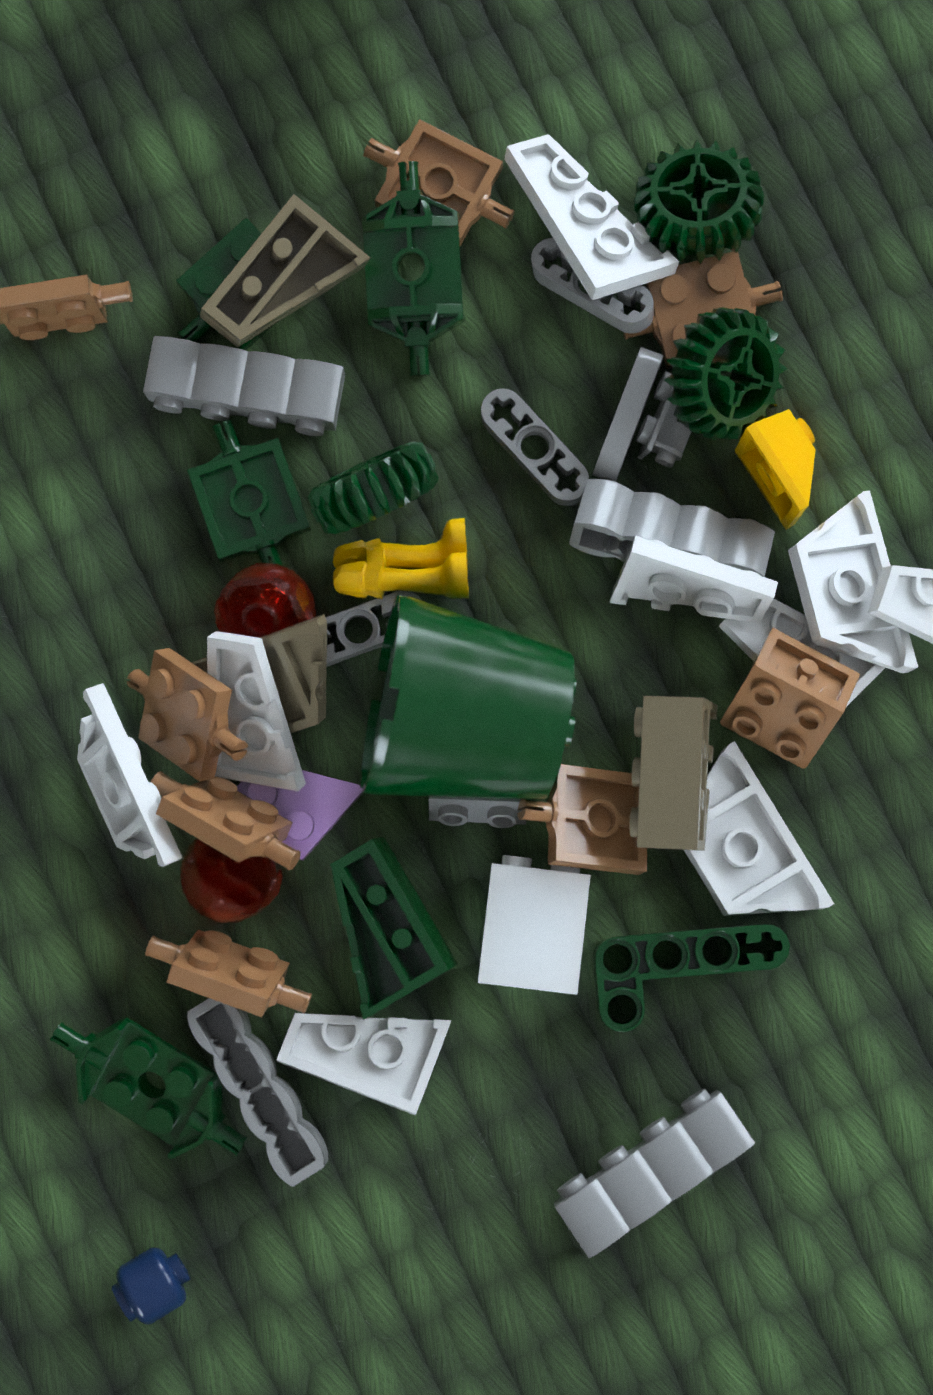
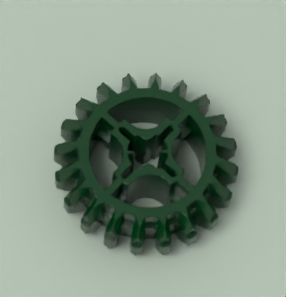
[634,139,764,265]
[663,307,788,440]
[307,442,439,534]

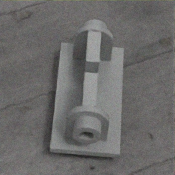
[636,371,691,467]
[429,796,528,828]

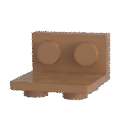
[720,628,860,768]

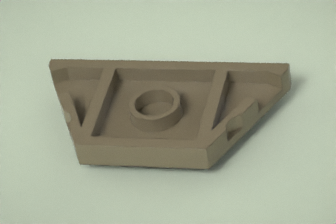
[192,614,327,733]

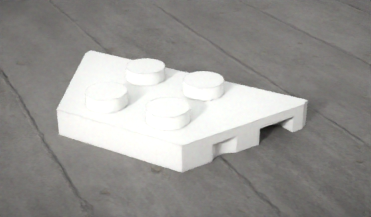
[788,491,918,673]
[77,683,183,867]
[684,741,834,916]

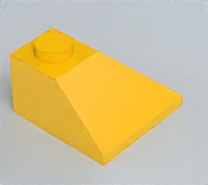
[734,409,816,530]

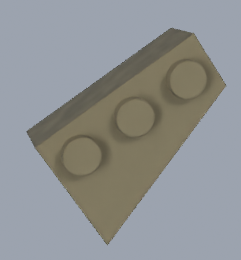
[200,194,371,348]
[629,696,718,851]

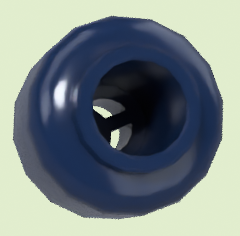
[111,1247,191,1325]

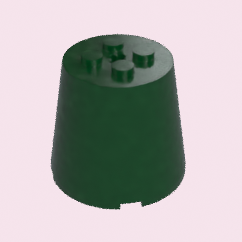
[360,595,576,800]

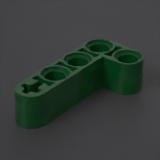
[593,924,790,1032]

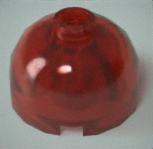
[214,563,316,638]
[180,838,283,923]

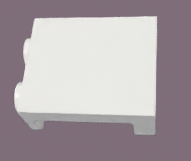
[478,855,591,995]

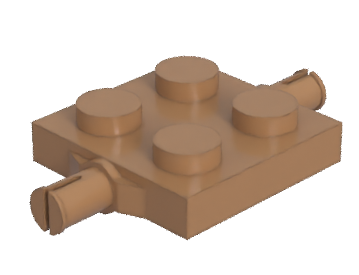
[363,119,515,246]
[623,252,783,369]
[0,275,133,340]
[127,648,248,782]
[518,764,647,875]
[151,771,301,871]
[145,930,312,1017]

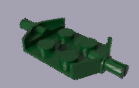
[362,161,466,376]
[50,1017,248,1160]

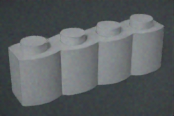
[143,336,345,436]
[569,479,775,577]
[188,998,328,1187]
[554,1088,755,1258]

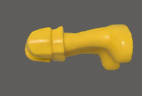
[333,518,469,600]

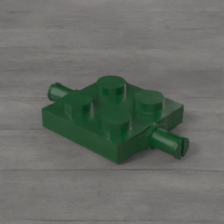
[176,218,275,351]
[187,420,311,579]

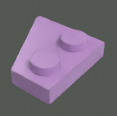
[237,770,362,861]

